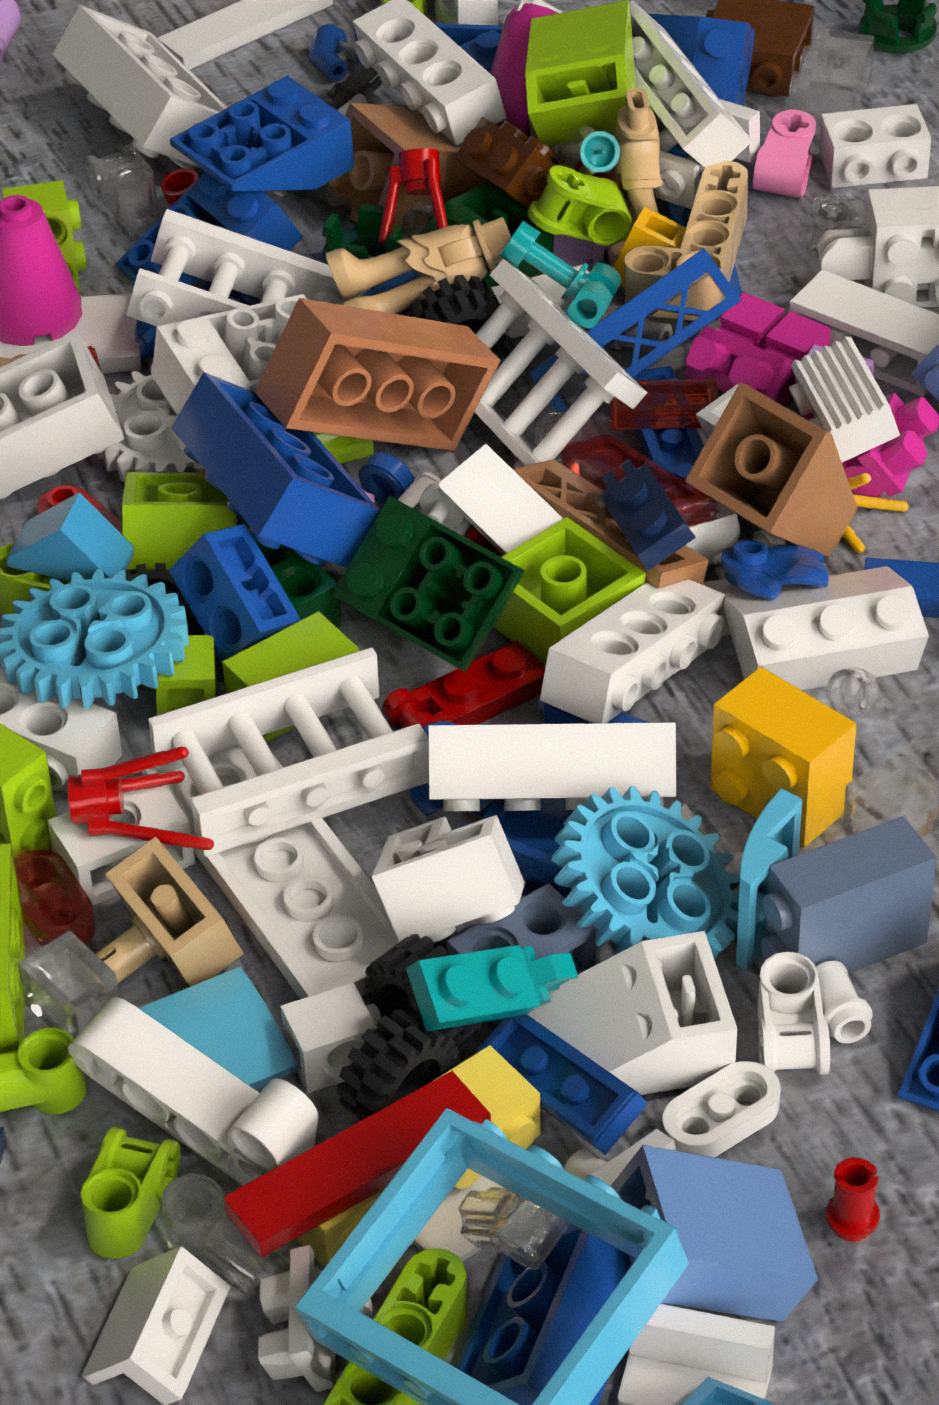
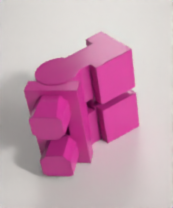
[684,292,831,407]
[801,392,939,498]

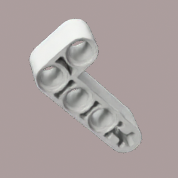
[68,997,318,1186]

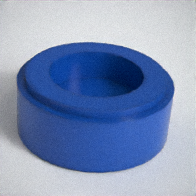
[358,452,414,504]

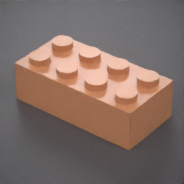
[255,298,501,451]

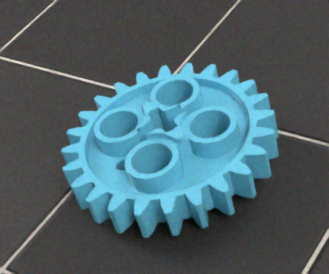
[0,569,189,709]
[552,786,740,958]

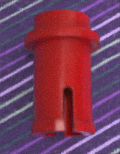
[826,1157,880,1242]

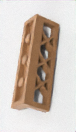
[513,459,709,588]

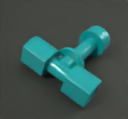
[500,221,622,329]

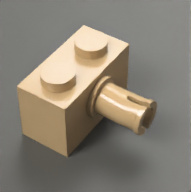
[88,837,244,990]

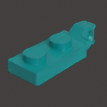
[406,945,578,1031]

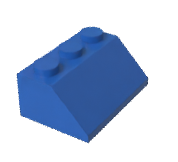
[453,1223,631,1405]

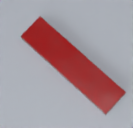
[223,1071,491,1258]

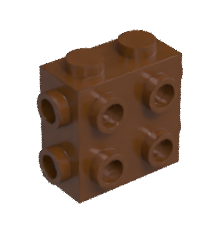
[706,0,814,97]
[453,117,578,209]

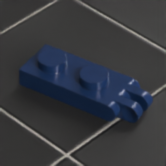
[599,459,696,570]

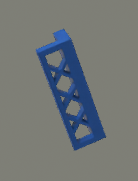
[529,248,741,418]

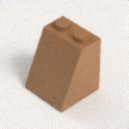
[320,103,484,232]
[685,382,858,557]

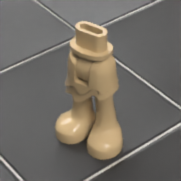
[608,88,663,266]
[326,217,511,314]

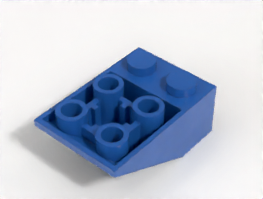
[170,75,354,191]
[115,172,303,285]

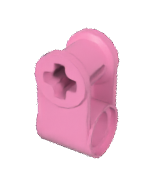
[752,109,816,198]

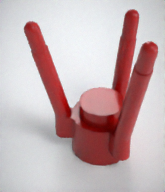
[378,148,448,244]
[68,747,214,850]

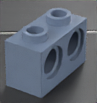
[447,883,596,1029]

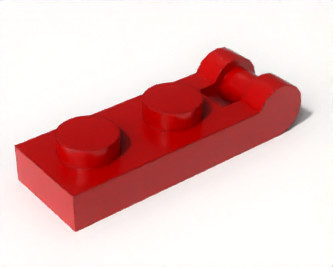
[382,640,545,728]

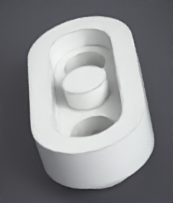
[662,1061,781,1158]

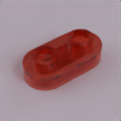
[13,849,96,952]

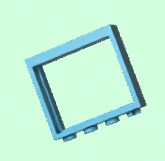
[295,1108,689,1405]

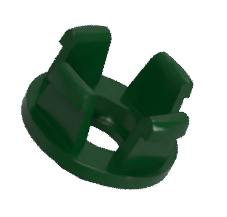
[859,0,937,54]
[322,203,403,264]

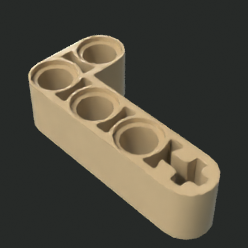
[625,161,748,321]

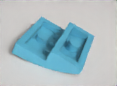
[736,788,802,970]
[139,967,298,1090]

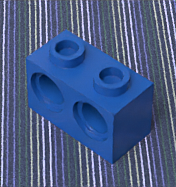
[169,524,301,665]

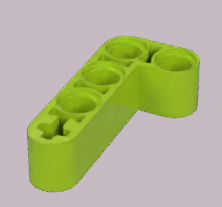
[323,1248,468,1405]

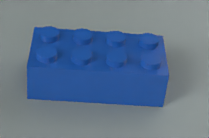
[171,372,381,568]

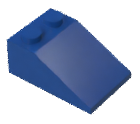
[648,14,756,106]

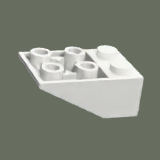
[152,294,307,416]
[527,931,737,1112]

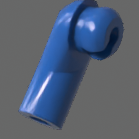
[308,24,348,82]

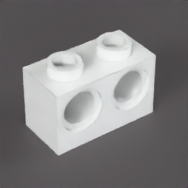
[819,104,931,188]

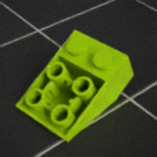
[525,0,637,146]

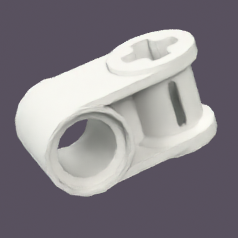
[757,952,830,1075]

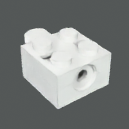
[817,186,939,308]

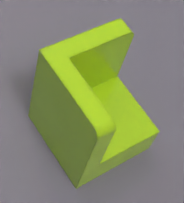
[156,635,215,716]

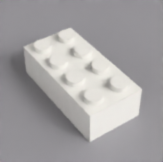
[52,5,227,170]

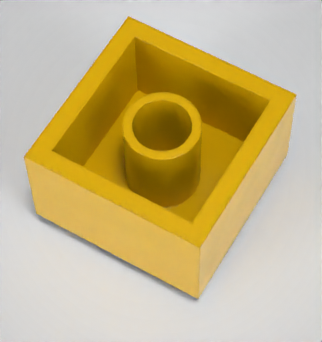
[710,666,857,848]

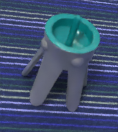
[563,126,620,176]

